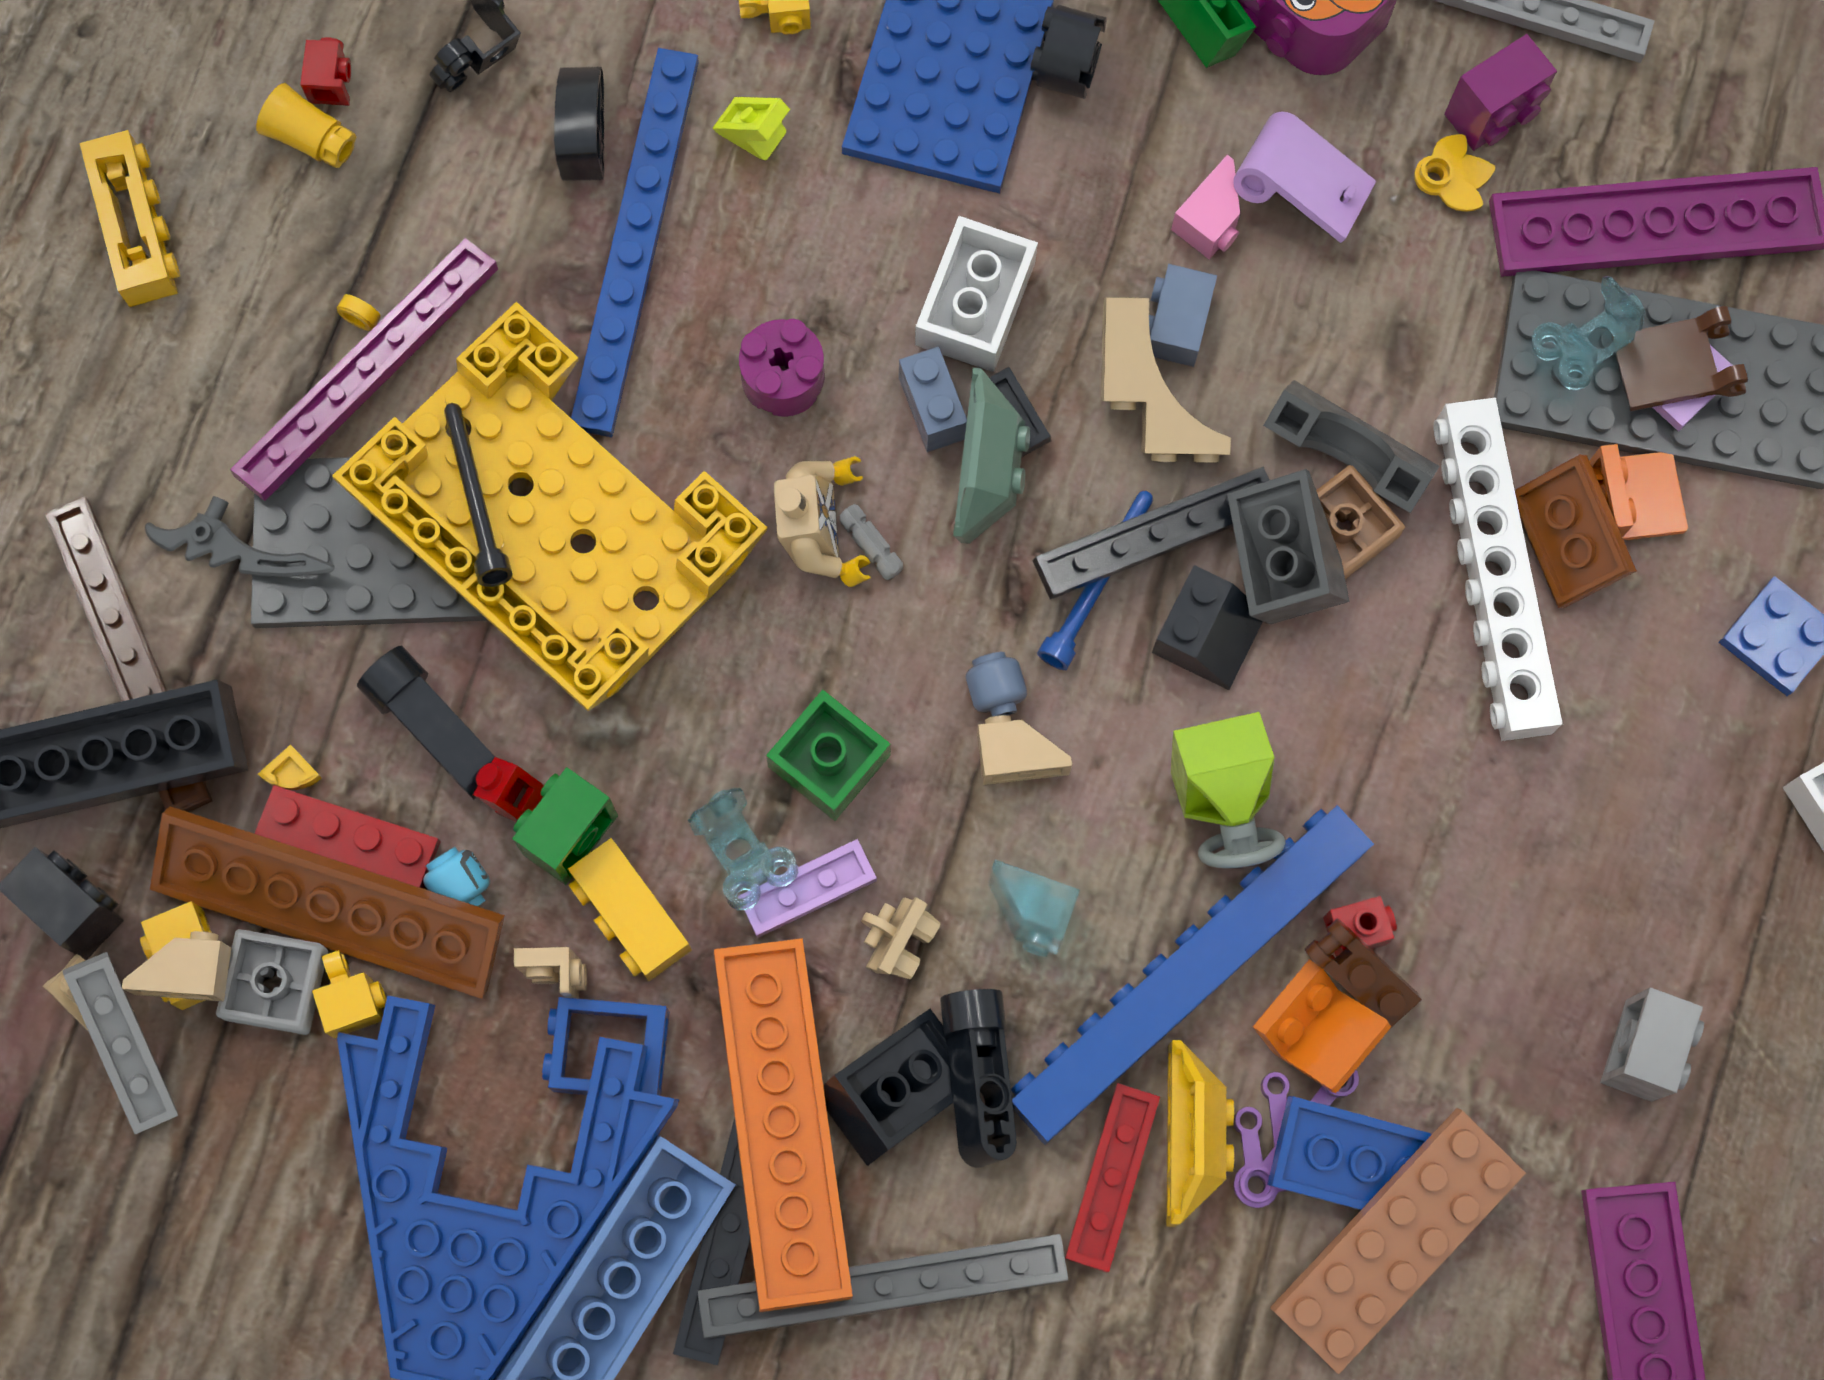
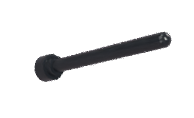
[444,403,513,587]

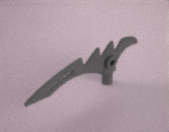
[145,496,335,577]

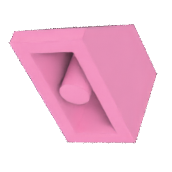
[1171,155,1240,260]

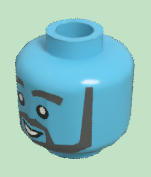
[423,847,490,906]

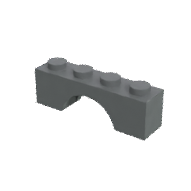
[1263,380,1440,513]

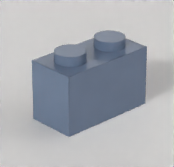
[1149,264,1217,367]
[899,346,967,452]

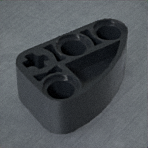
[554,67,604,181]

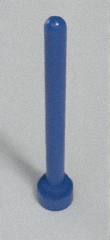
[1037,491,1153,670]

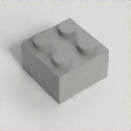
[1600,987,1704,1102]

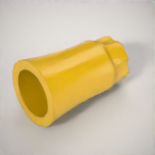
[256,83,356,168]

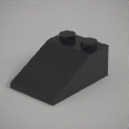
[823,1008,953,1166]

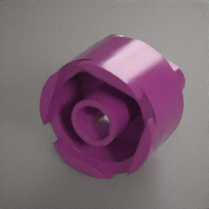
[739,318,825,417]

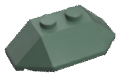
[953,367,1030,544]

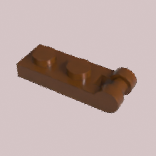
[1305,918,1422,1029]

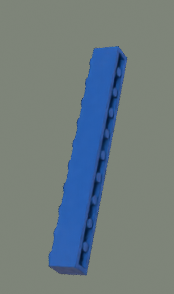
[1011,805,1374,1145]

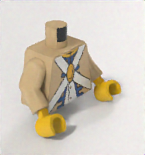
[774,456,871,587]

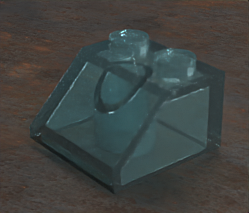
[989,860,1080,957]

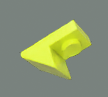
[713,97,790,160]

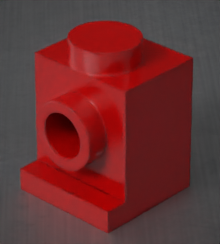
[300,37,351,106]
[473,757,544,822]

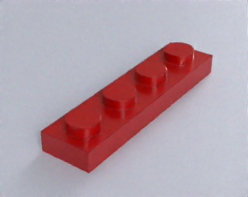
[1065,1083,1160,1273]

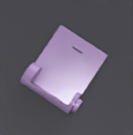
[1233,112,1376,243]

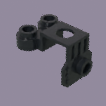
[429,0,521,92]

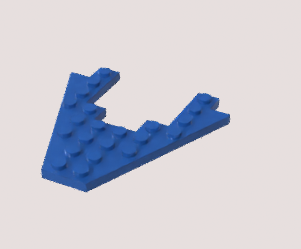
[337,996,679,1380]

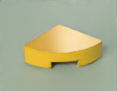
[258,744,322,790]

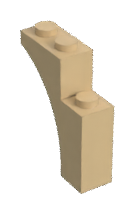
[1101,297,1231,462]

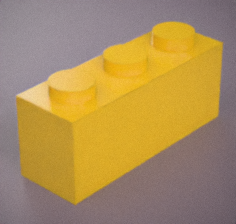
[568,838,692,981]

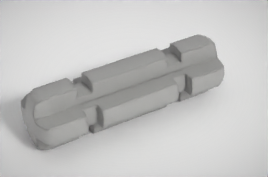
[839,504,903,580]

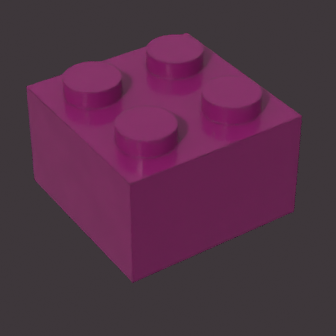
[1444,34,1557,151]

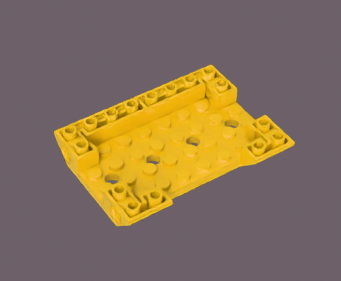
[332,302,768,711]

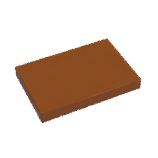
[1515,454,1637,608]

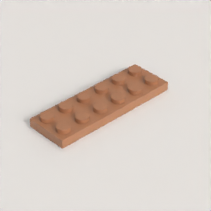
[1270,1108,1526,1374]

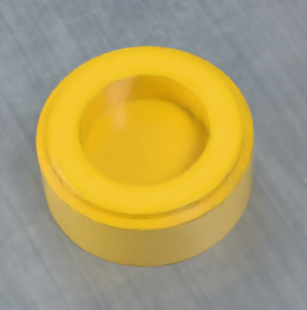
[336,294,381,331]

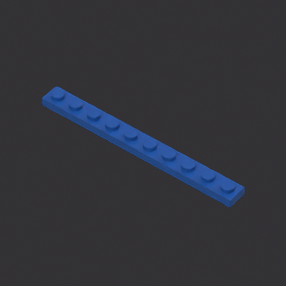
[571,48,699,438]

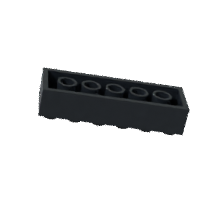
[0,679,249,828]

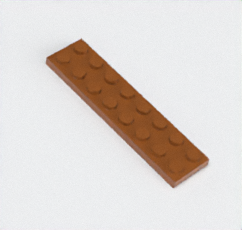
[150,806,505,999]

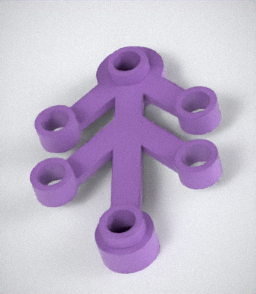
[1233,1070,1359,1208]

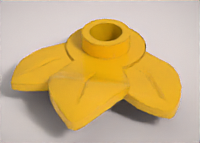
[1414,134,1496,212]

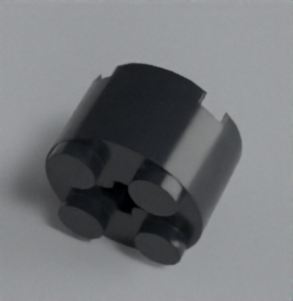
[1030,5,1107,99]

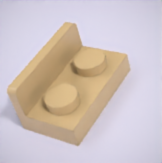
[514,947,587,999]

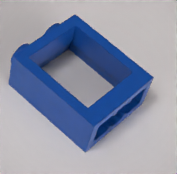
[542,997,670,1096]

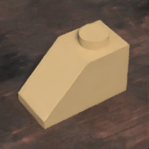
[977,715,1072,785]
[122,931,231,1001]

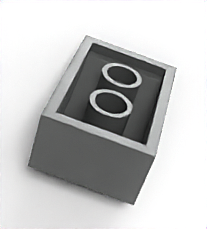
[1227,469,1350,624]

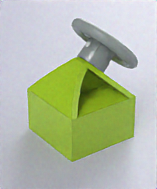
[1171,712,1286,868]

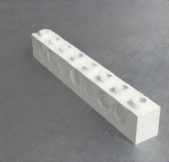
[1434,398,1562,741]

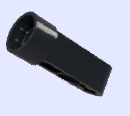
[357,645,495,800]
[940,989,1017,1168]

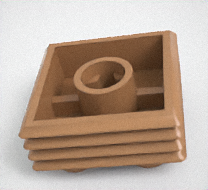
[1316,465,1405,579]

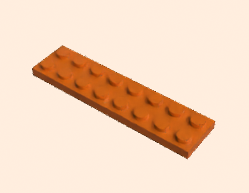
[714,938,853,1312]

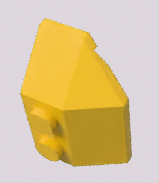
[1166,1040,1234,1227]

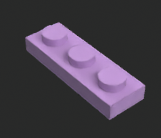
[738,839,877,938]

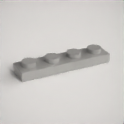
[63,952,178,1134]

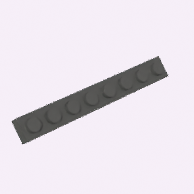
[697,1234,1069,1339]

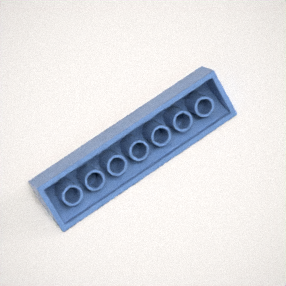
[494,1135,736,1380]

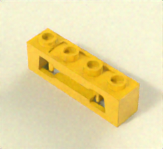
[79,130,180,307]

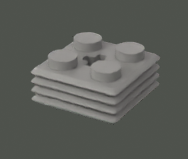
[216,929,328,1035]

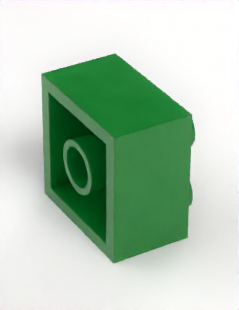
[766,689,891,821]
[512,767,618,886]

